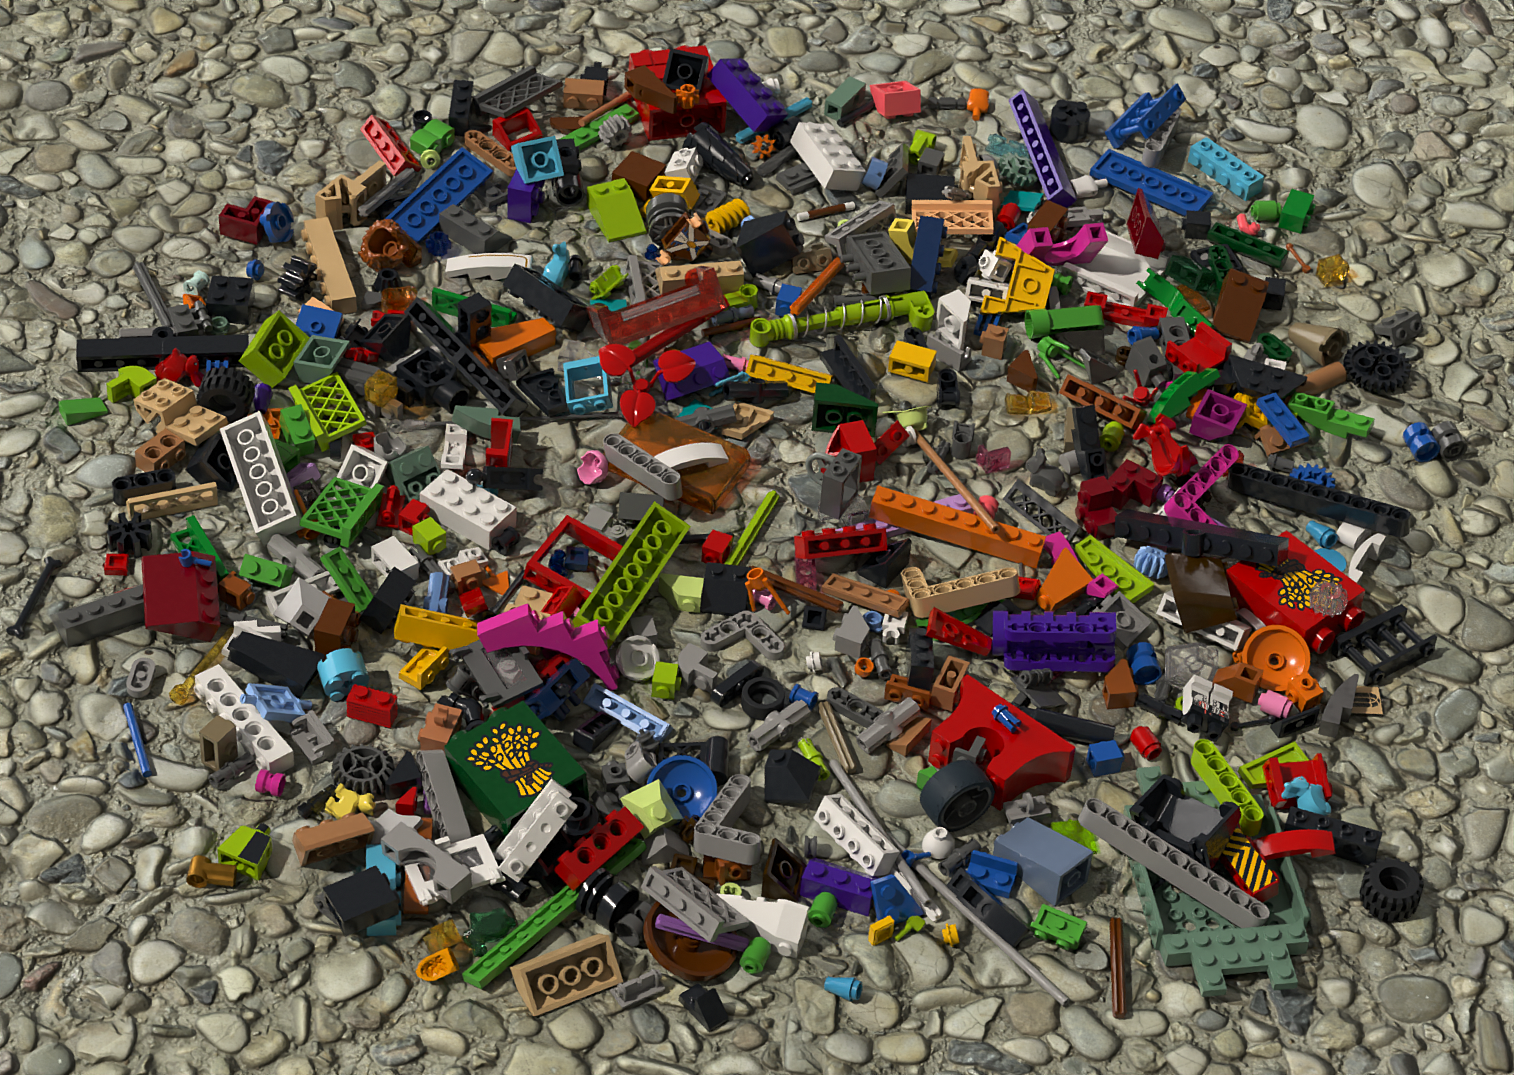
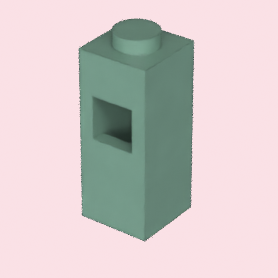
[824,76,866,121]

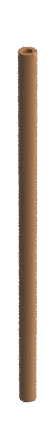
[914,429,1000,533]

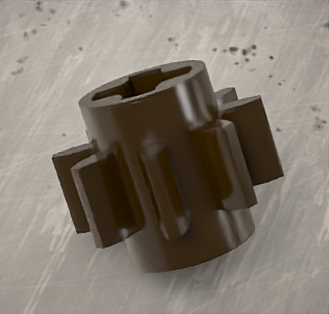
[677,815,701,844]

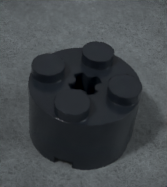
[1049,99,1090,144]

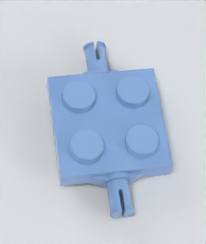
[240,683,312,723]

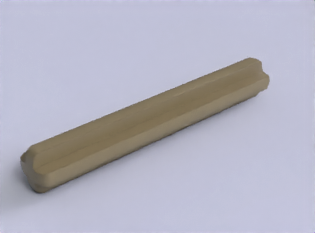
[818,701,857,774]

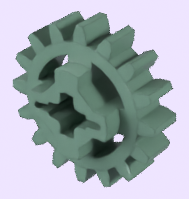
[998,152,1039,187]

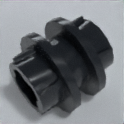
[562,797,599,851]

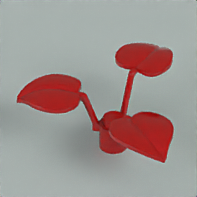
[598,344,696,428]

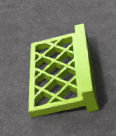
[288,372,367,452]

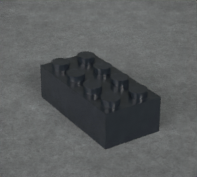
[503,263,595,332]

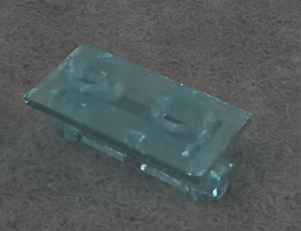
[985,133,1028,157]

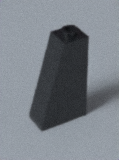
[227,631,326,699]

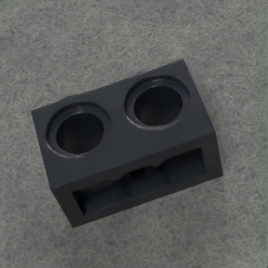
[458,292,492,345]

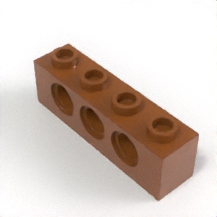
[1059,374,1147,430]

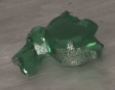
[462,908,516,957]

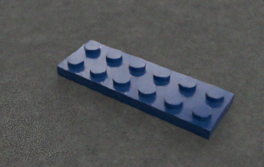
[385,147,493,247]
[1089,149,1213,216]

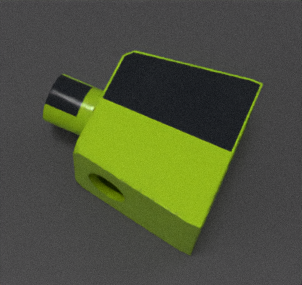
[217,823,273,881]

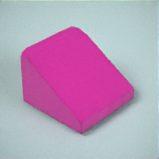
[1085,573,1119,598]

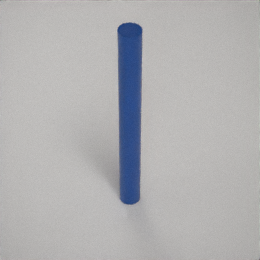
[123,703,152,777]

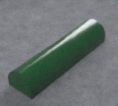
[1207,222,1289,270]

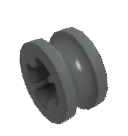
[804,835,817,857]

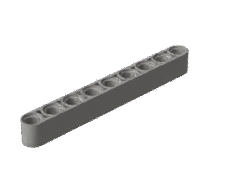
[1078,798,1270,928]

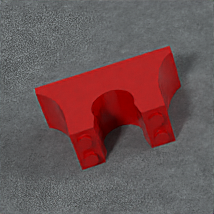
[928,674,1076,811]

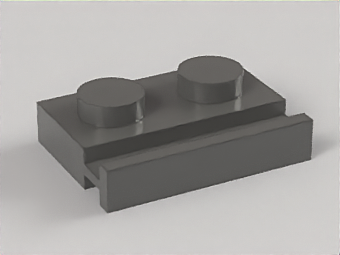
[776,162,821,196]

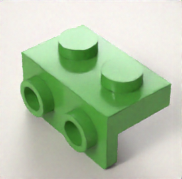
[1030,904,1088,950]

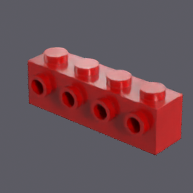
[794,523,887,559]

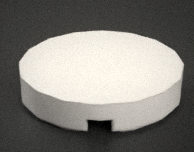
[616,635,660,682]

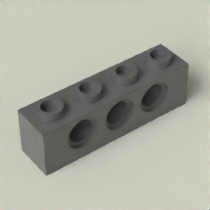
[1158,317,1190,382]

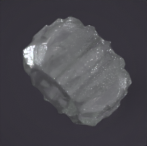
[1309,580,1348,618]

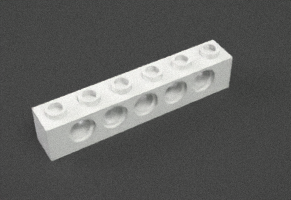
[194,664,294,774]

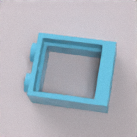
[563,356,613,415]

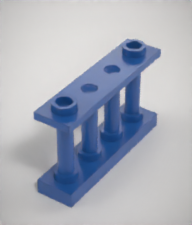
[1105,83,1187,149]

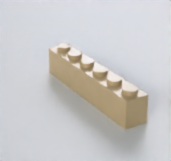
[301,217,357,314]

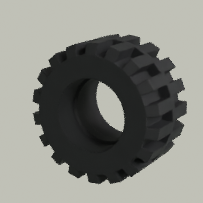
[196,366,255,423]
[1359,857,1424,922]

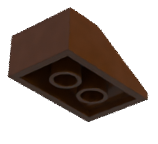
[1212,268,1269,344]

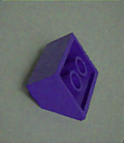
[653,341,730,401]
[800,858,879,916]

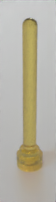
[169,627,234,705]

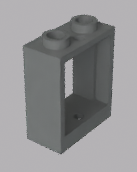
[819,448,862,520]

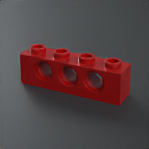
[554,806,644,891]

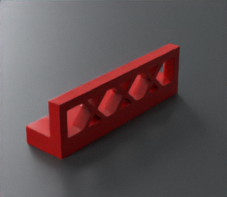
[360,114,422,177]

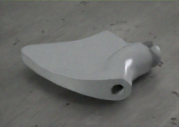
[369,808,423,845]

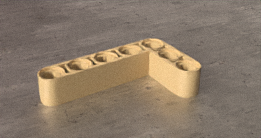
[901,567,1020,618]

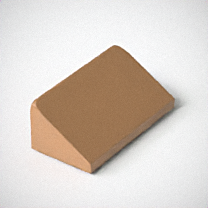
[886,717,932,757]

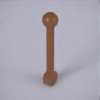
[1286,243,1311,273]

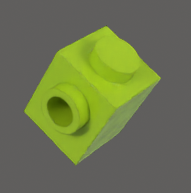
[413,517,446,555]
[651,661,681,700]

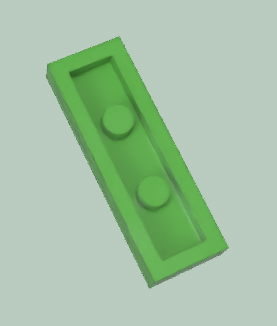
[320,546,374,613]

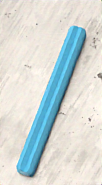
[735,97,813,144]

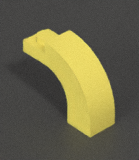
[888,218,958,268]

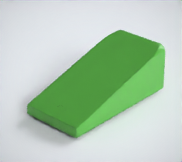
[58,397,108,426]

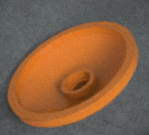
[1242,625,1310,692]

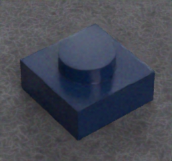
[564,546,589,571]

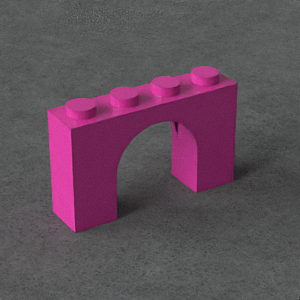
[1016,223,1108,266]

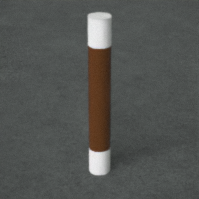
[797,201,855,221]

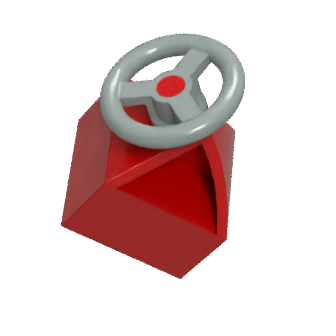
[805,420,877,486]

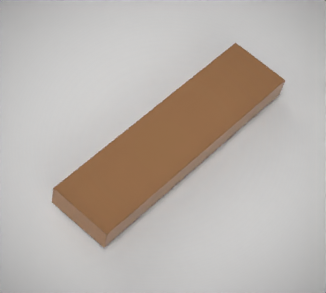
[821,573,910,618]

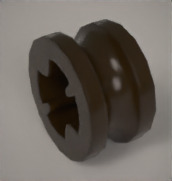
[1115,346,1131,366]

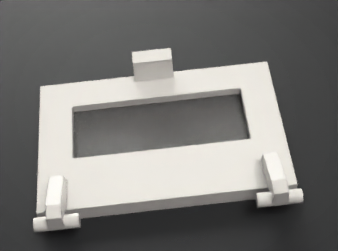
[403,834,505,906]

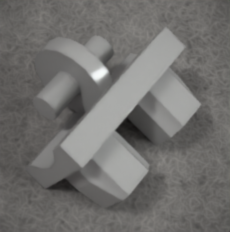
[1003,792,1051,828]

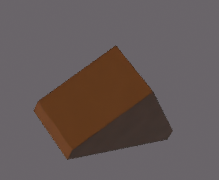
[1007,350,1038,394]

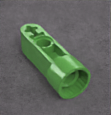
[1025,305,1105,339]

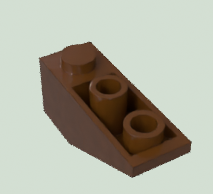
[624,65,678,114]

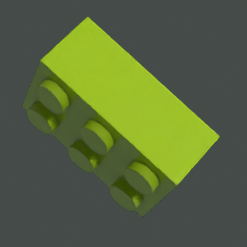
[239,310,310,388]

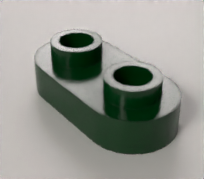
[1257,333,1292,364]

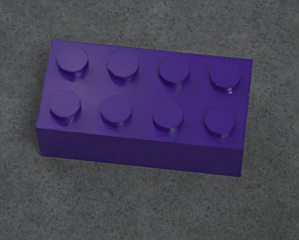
[706,58,789,132]

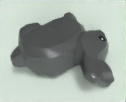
[1026,448,1069,497]

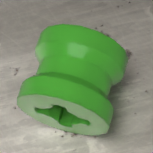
[1051,271,1073,296]

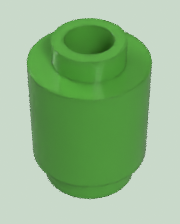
[1251,200,1281,221]
[808,892,837,928]
[740,937,771,974]

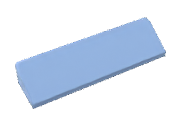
[583,683,673,745]

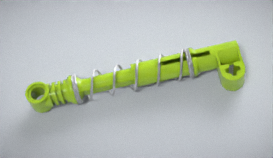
[749,290,934,347]

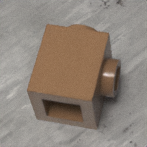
[980,324,1009,360]

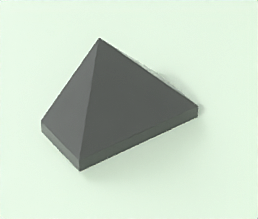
[1080,348,1120,385]

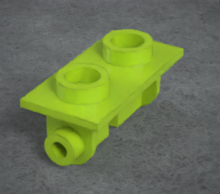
[589,265,629,300]

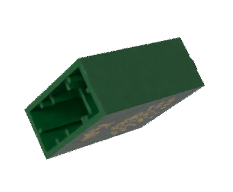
[444,701,589,839]

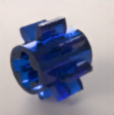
[426,231,451,257]

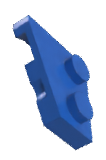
[870,874,924,924]

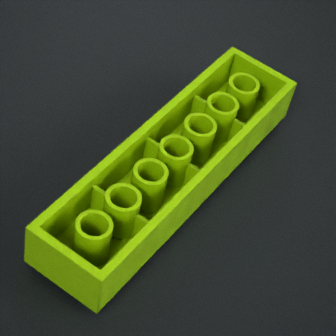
[572,501,691,650]

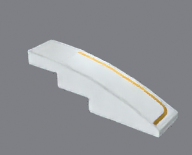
[445,253,533,281]

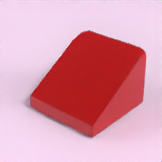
[395,787,418,816]

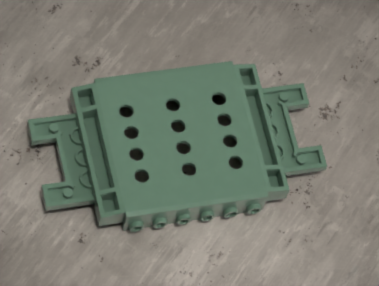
[1123,762,1311,997]

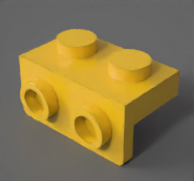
[399,646,449,690]

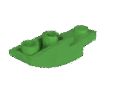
[1287,392,1375,439]

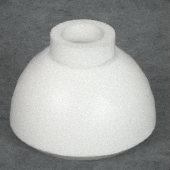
[922,827,955,859]

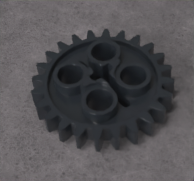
[1343,340,1411,393]

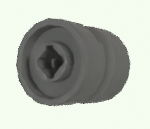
[1431,421,1468,461]
[614,900,652,946]

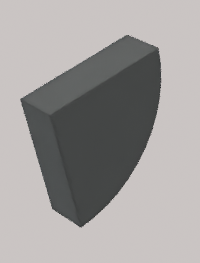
[361,291,387,310]

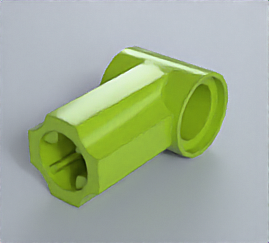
[908,129,937,165]
[716,284,758,311]

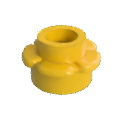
[942,923,960,947]

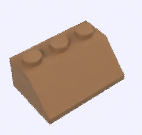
[292,812,375,867]

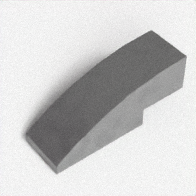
[1318,674,1359,738]

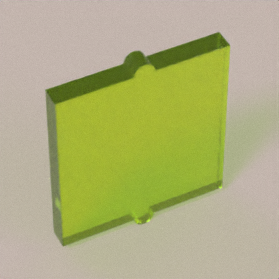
[1051,819,1098,854]

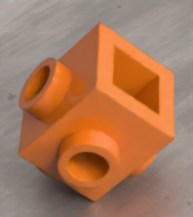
[1285,672,1324,713]

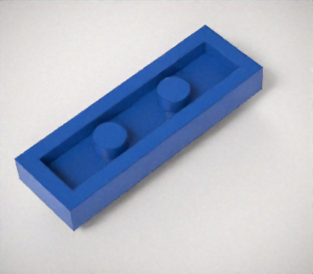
[1256,393,1310,448]

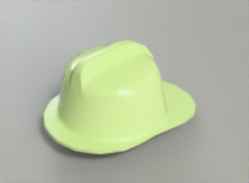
[882,406,932,431]

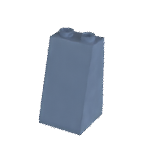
[993,817,1093,907]

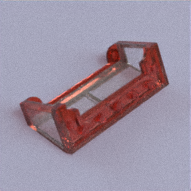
[586,266,727,345]

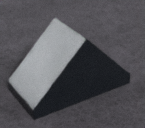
[385,751,422,800]

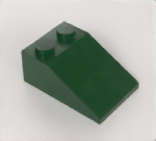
[811,382,878,438]

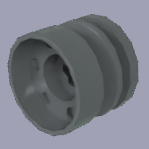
[646,193,689,247]

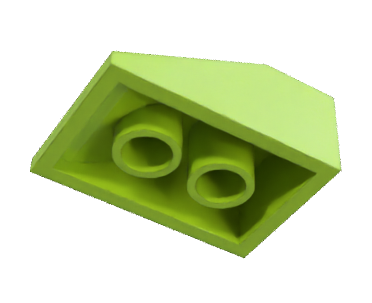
[586,178,646,243]

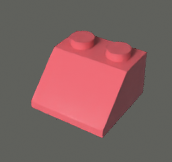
[870,81,921,119]

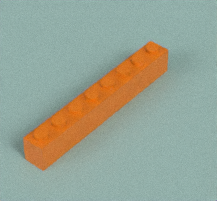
[868,485,1046,569]

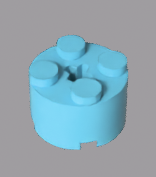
[317,648,369,702]

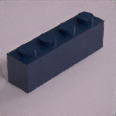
[907,215,948,301]

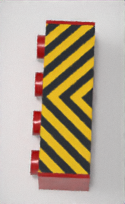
[1219,823,1280,903]

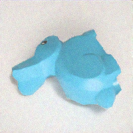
[543,241,570,288]
[1282,776,1331,816]

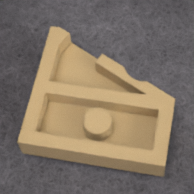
[721,401,774,440]

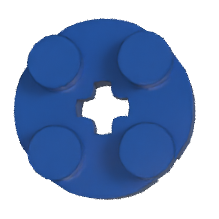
[260,201,294,243]

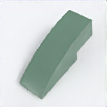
[452,405,521,444]

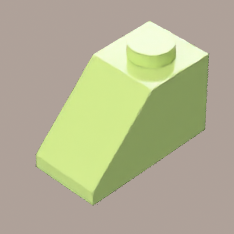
[658,573,704,613]

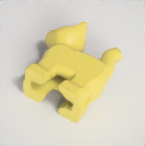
[325,783,375,820]

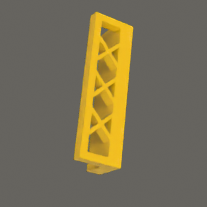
[746,354,834,393]

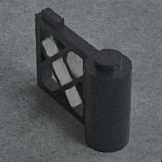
[658,736,729,787]

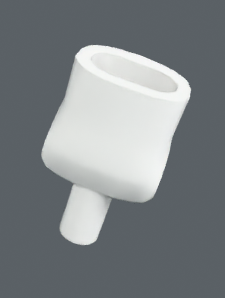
[1070,175,1108,199]

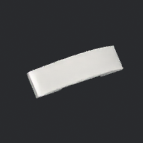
[441,424,468,470]
[654,443,729,470]
[1347,532,1388,585]

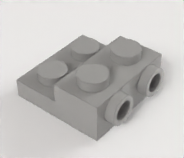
[1092,591,1151,651]

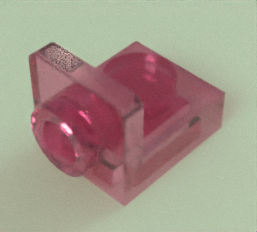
[976,444,1011,474]

